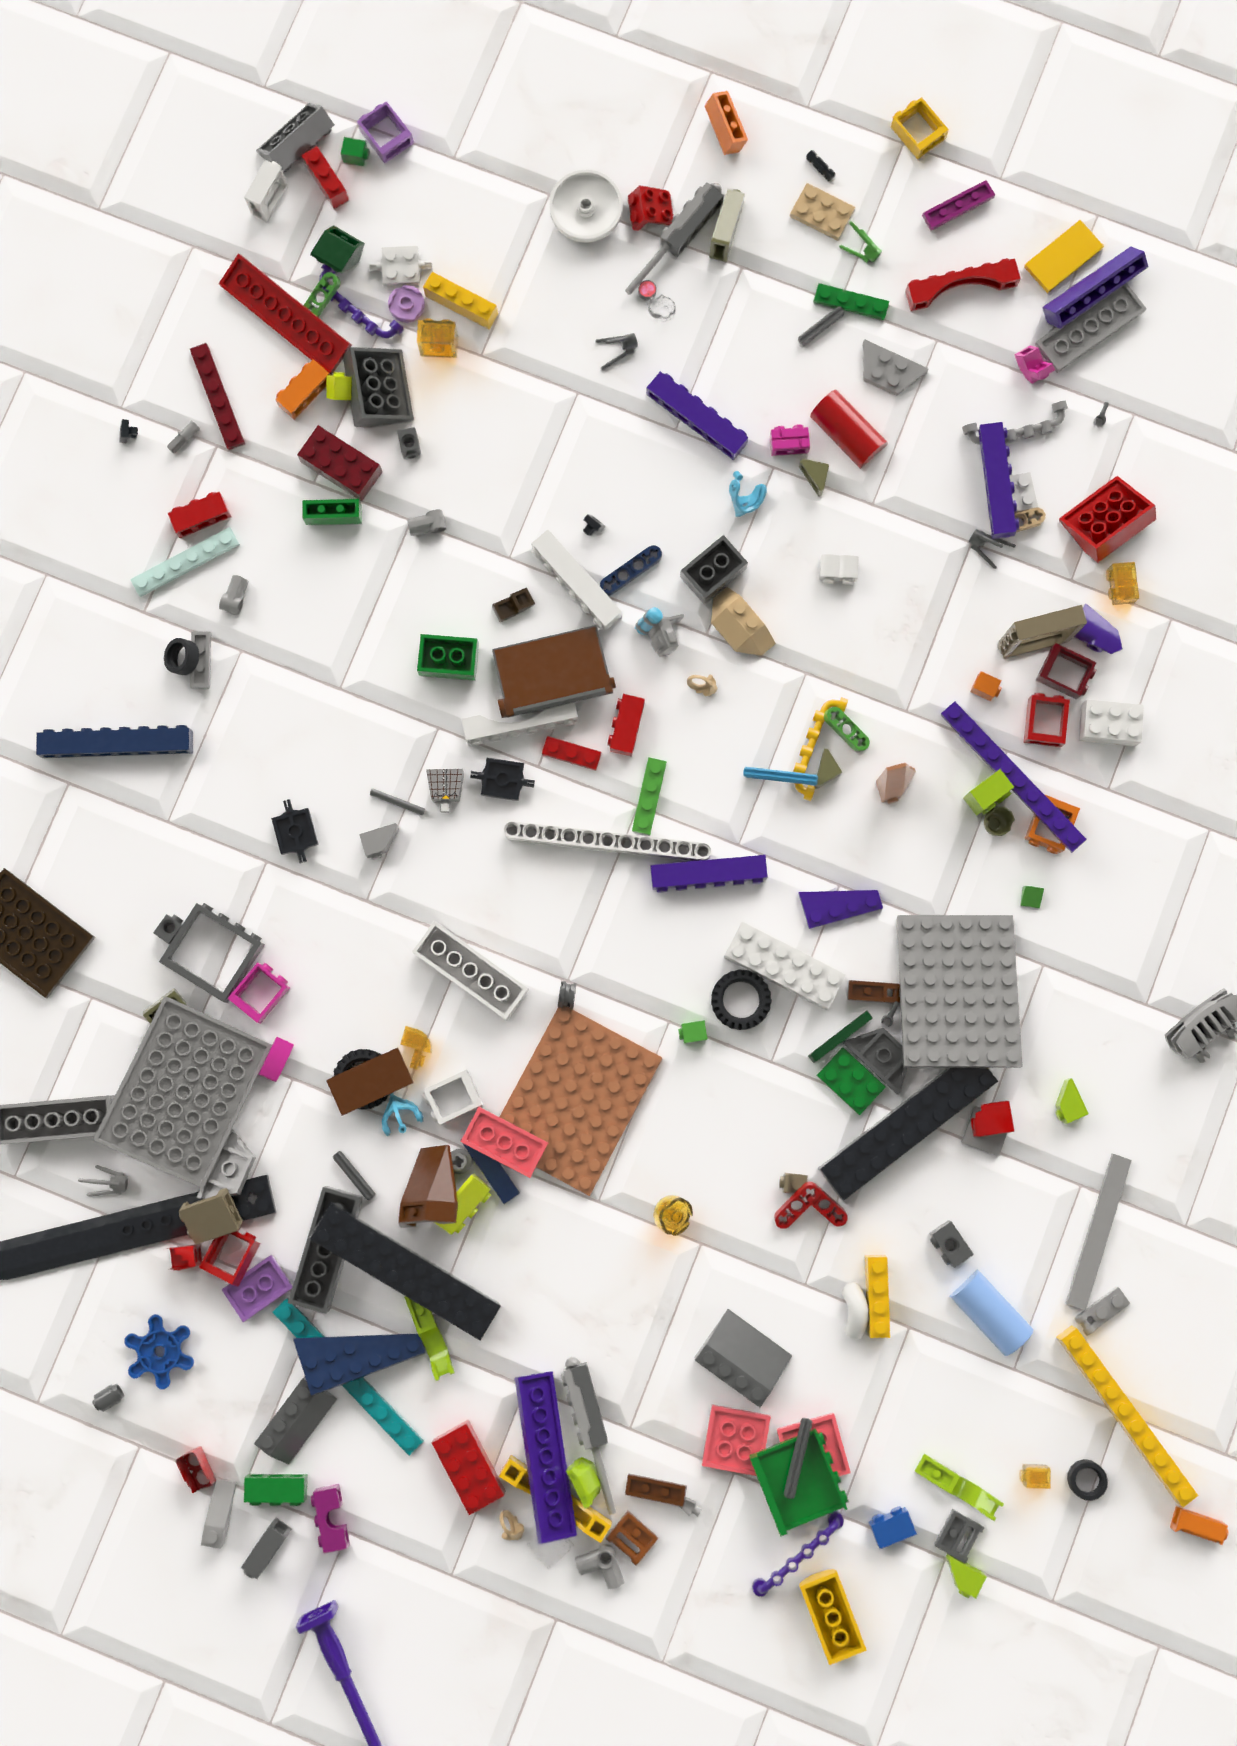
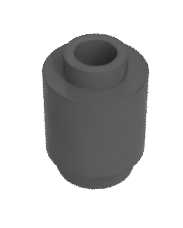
[92,1383,124,1412]

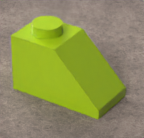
[1055,1078,1089,1124]
[946,1554,987,1599]

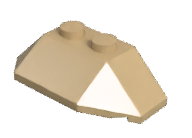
[711,587,776,656]

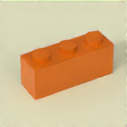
[704,91,748,155]
[275,360,330,420]

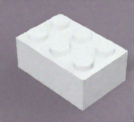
[1079,699,1144,746]

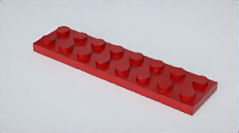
[218,253,352,375]

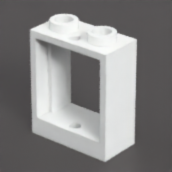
[244,160,288,222]
[422,1069,483,1125]

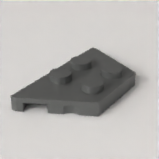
[843,1028,907,1095]

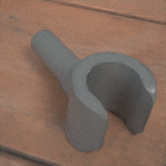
[1093,402,1109,427]
[881,1001,900,1027]

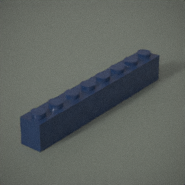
[36,725,193,758]

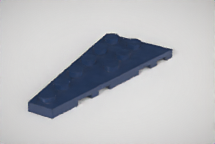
[293,1334,426,1397]

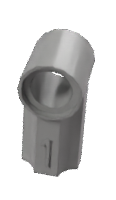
[407,509,446,536]
[219,575,249,615]

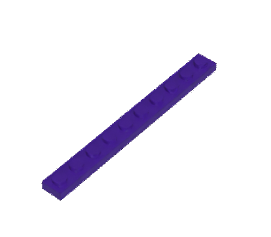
[941,701,1087,853]

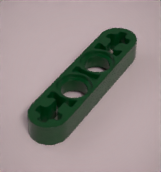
[808,1010,873,1064]

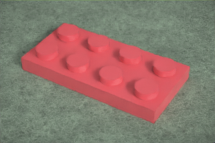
[461,1107,548,1178]

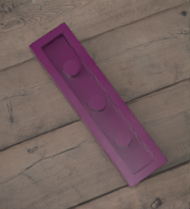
[922,179,996,231]

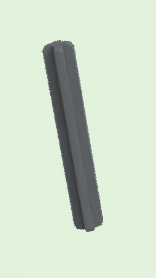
[784,1417,812,1499]

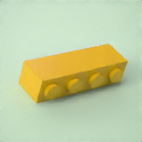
[423,272,498,330]
[865,1255,890,1338]

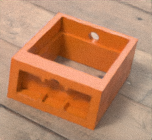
[1024,794,1080,854]

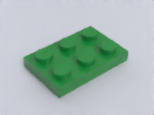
[816,1047,886,1116]

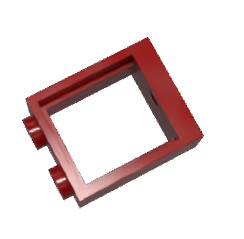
[1023,693,1070,748]
[199,1228,261,1287]

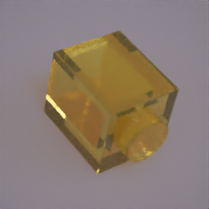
[1019,1464,1051,1489]

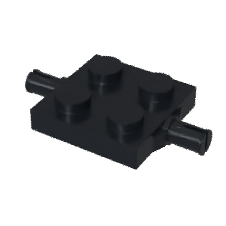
[470,757,535,801]
[271,799,319,864]

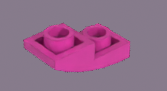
[258,1037,294,1082]

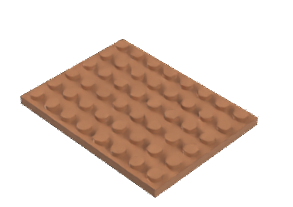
[499,1006,663,1196]

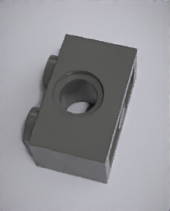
[929,1220,974,1268]

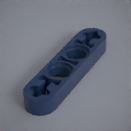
[600,545,662,596]

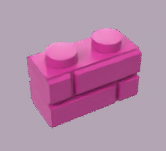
[770,424,810,456]

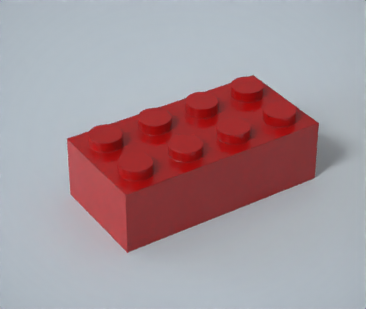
[431,1419,506,1515]

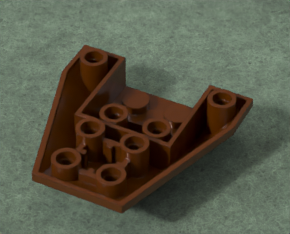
[398,1145,458,1228]

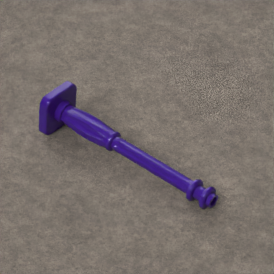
[295,1600,382,1746]

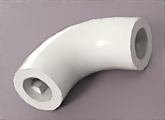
[841,1282,868,1339]

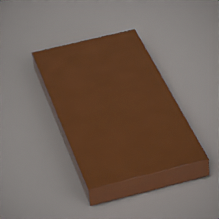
[326,1047,414,1116]

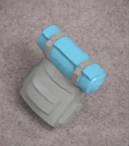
[635,607,684,657]

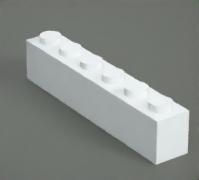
[531,529,622,631]

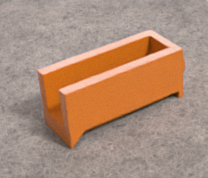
[1170,1506,1229,1545]

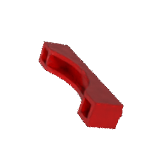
[905,258,1021,311]

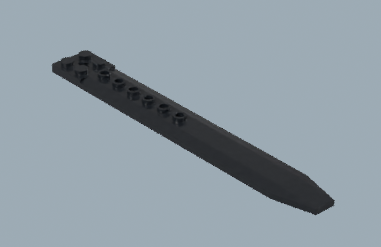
[0,1174,277,1280]

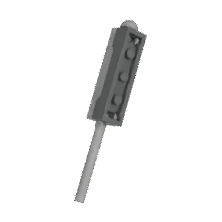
[625,182,724,295]
[561,1357,616,1515]

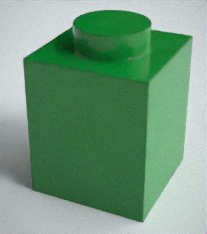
[340,137,370,167]

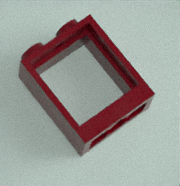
[1036,643,1097,700]

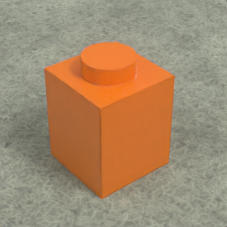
[970,671,1002,701]

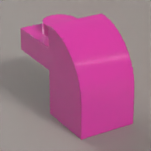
[1014,346,1055,384]

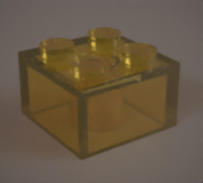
[417,318,459,358]

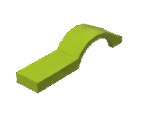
[404,1296,455,1381]
[914,1453,1004,1522]

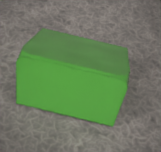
[1020,886,1044,908]

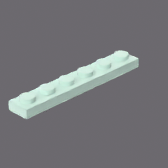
[130,527,240,597]

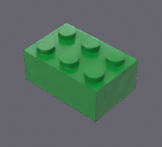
[417,634,479,681]

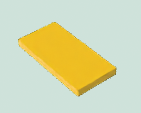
[1024,220,1104,293]

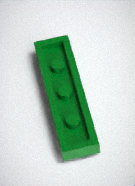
[813,283,890,321]

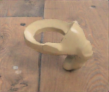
[687,674,718,696]
[500,1510,525,1541]

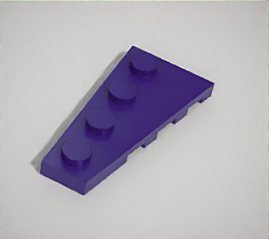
[798,890,883,929]

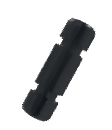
[806,150,836,181]

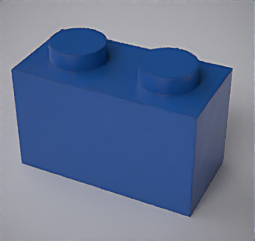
[868,1506,917,1549]

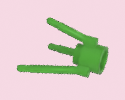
[839,221,882,263]

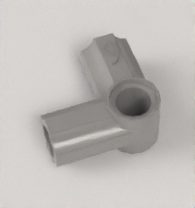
[575,1544,625,1589]

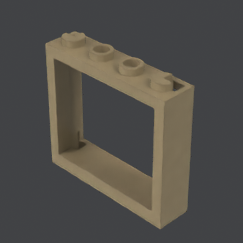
[997,605,1087,659]

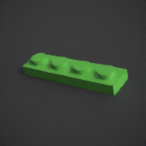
[632,757,667,836]

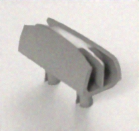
[1164,988,1237,1063]

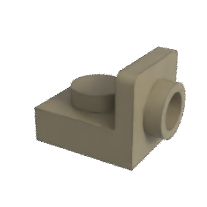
[779,1172,808,1194]

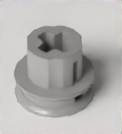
[451,1149,472,1174]

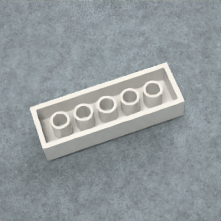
[412,921,530,1021]
[724,921,846,1010]

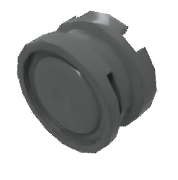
[557,981,577,1010]

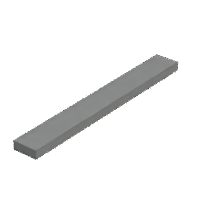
[1065,1153,1132,1311]

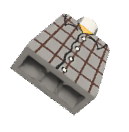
[426,768,464,813]

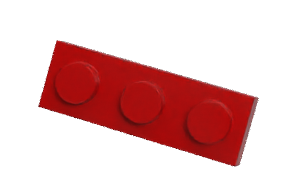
[542,736,602,771]

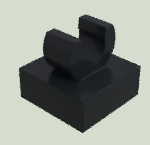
[119,419,138,444]
[583,514,606,536]

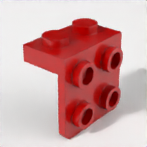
[628,185,674,231]

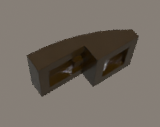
[492,587,535,623]

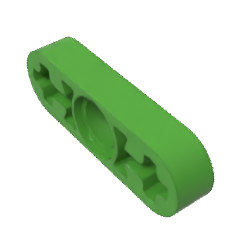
[304,273,340,317]
[824,707,870,752]

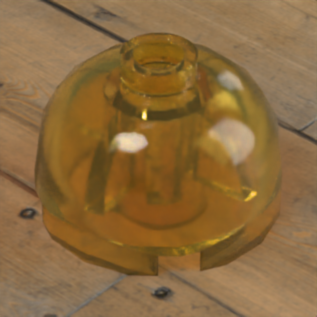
[653,1195,693,1236]

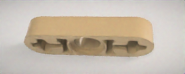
[1014,507,1046,532]

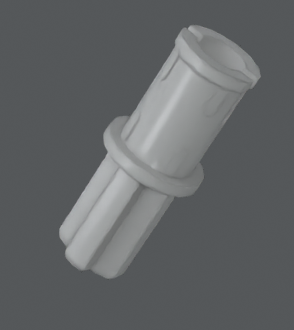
[167,420,200,453]

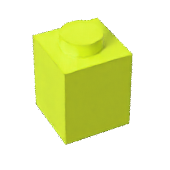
[326,372,352,400]

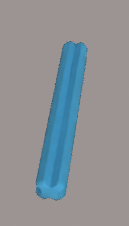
[743,767,818,786]

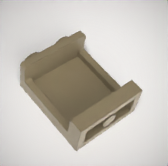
[179,1188,243,1245]

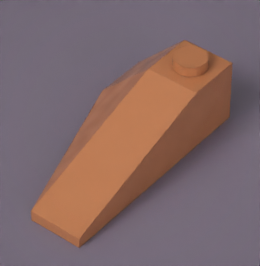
[876,763,916,804]

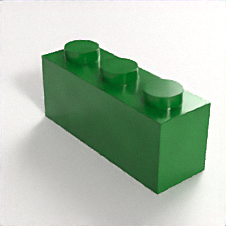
[302,499,362,525]
[244,1474,308,1506]

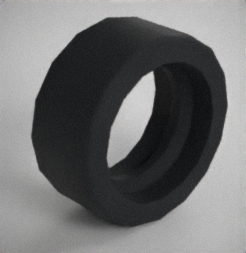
[163,638,199,675]
[1067,1459,1108,1501]

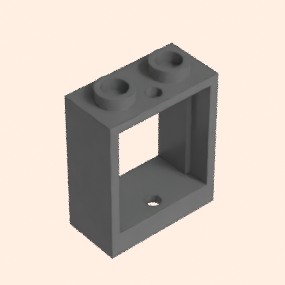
[240,1517,292,1579]

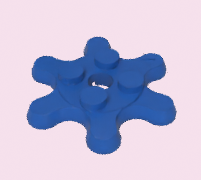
[124,1314,194,1389]

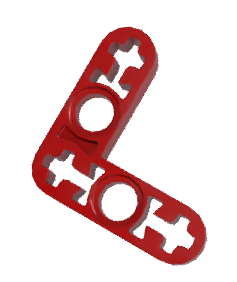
[774,1181,848,1229]

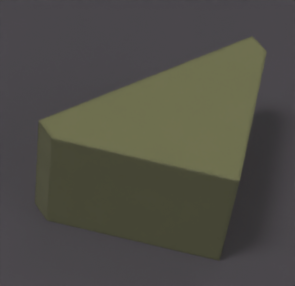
[799,459,829,497]
[815,748,842,789]

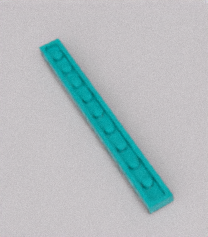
[272,1297,424,1456]

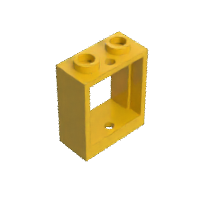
[891,97,949,160]

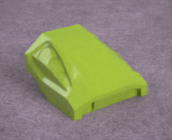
[566,1457,601,1509]

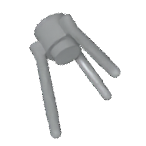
[78,1165,128,1196]

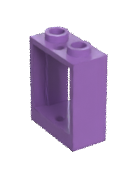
[357,101,414,164]

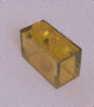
[1106,562,1139,605]

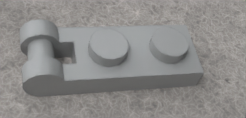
[1074,1286,1131,1336]

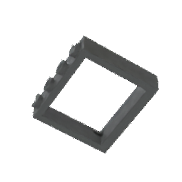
[159,903,265,1003]

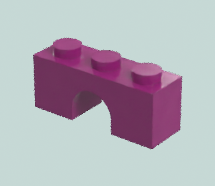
[311,1484,350,1554]

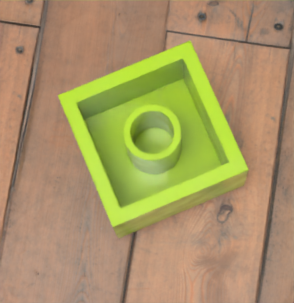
[963,769,1014,816]

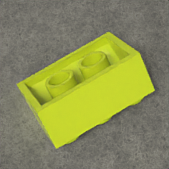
[435,1173,492,1235]

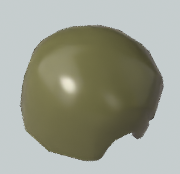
[983,806,1015,836]

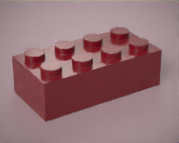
[297,425,383,502]

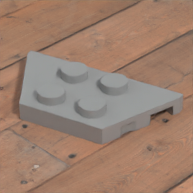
[862,339,929,396]
[197,1129,256,1200]

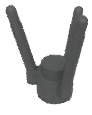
[595,333,638,370]
[968,529,1016,569]

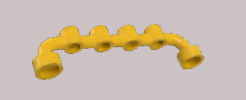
[793,697,849,801]

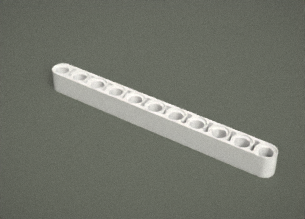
[503,821,712,861]

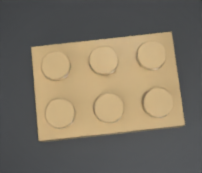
[789,183,855,241]

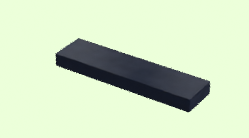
[460,1139,520,1204]

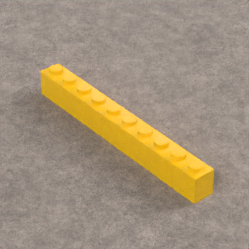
[1056,1325,1199,1508]

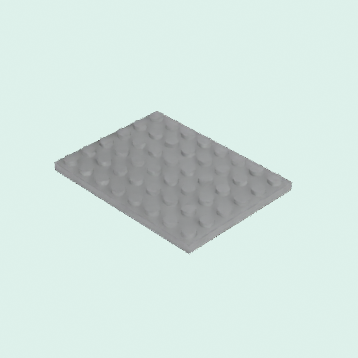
[897,915,1023,1068]
[93,996,272,1188]

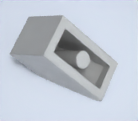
[359,823,399,860]

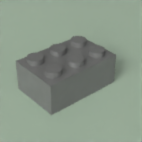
[680,535,748,604]

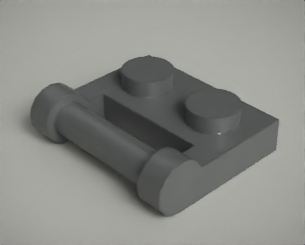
[934,1509,985,1564]

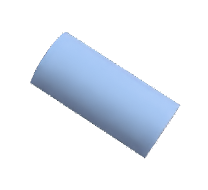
[949,1269,1034,1356]

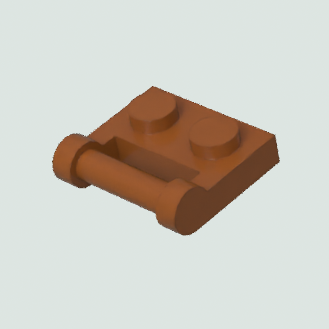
[605,1510,659,1566]

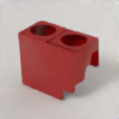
[970,1101,1015,1137]
[166,1244,202,1271]
[176,1446,216,1494]

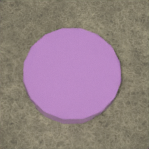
[388,285,425,323]

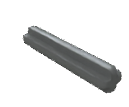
[798,306,845,346]
[332,1151,376,1200]

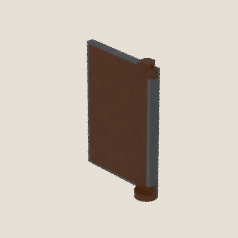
[492,625,616,718]

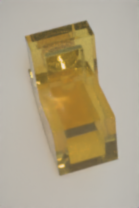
[400,1026,433,1070]

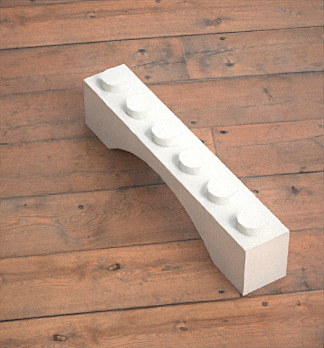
[461,702,578,746]

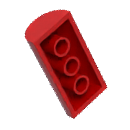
[810,389,888,469]

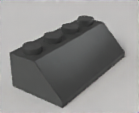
[256,103,335,173]
[254,1376,338,1465]

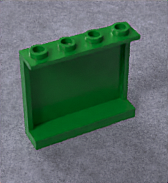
[749,1429,849,1537]

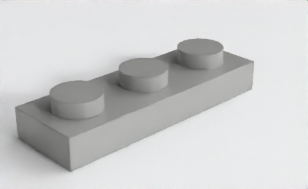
[190,631,212,689]

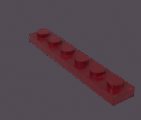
[189,342,245,451]

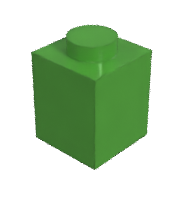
[678,1020,708,1044]

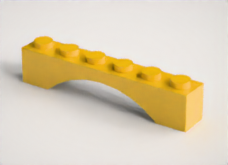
[499,1455,612,1543]

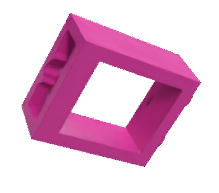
[227,962,290,1024]

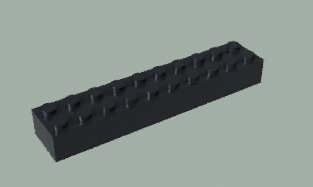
[817,1068,998,1201]
[309,1202,501,1341]

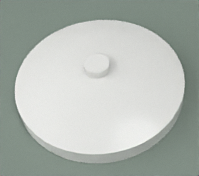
[549,169,623,242]

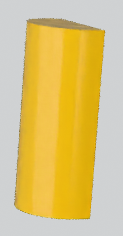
[799,1569,867,1666]

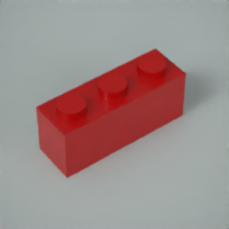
[302,146,349,209]
[167,491,232,538]
[607,694,645,757]

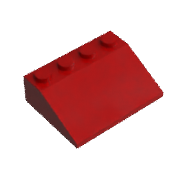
[1059,476,1157,563]

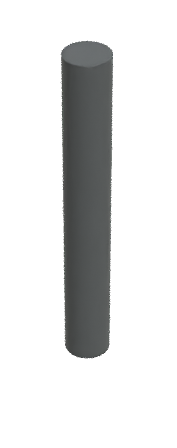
[370,788,425,816]

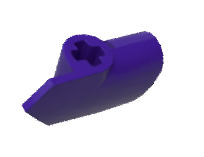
[1074,604,1123,654]

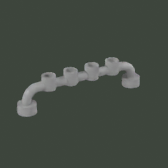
[962,400,1068,445]

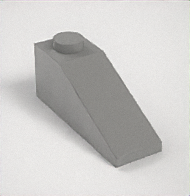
[201,1479,237,1549]

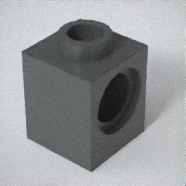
[397,427,422,459]
[153,914,184,944]

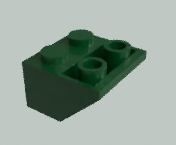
[310,225,365,274]

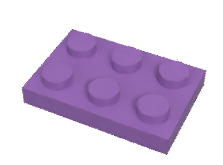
[221,1255,293,1322]

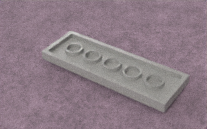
[1034,283,1147,373]

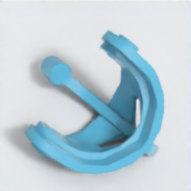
[729,471,767,517]
[382,1093,424,1136]

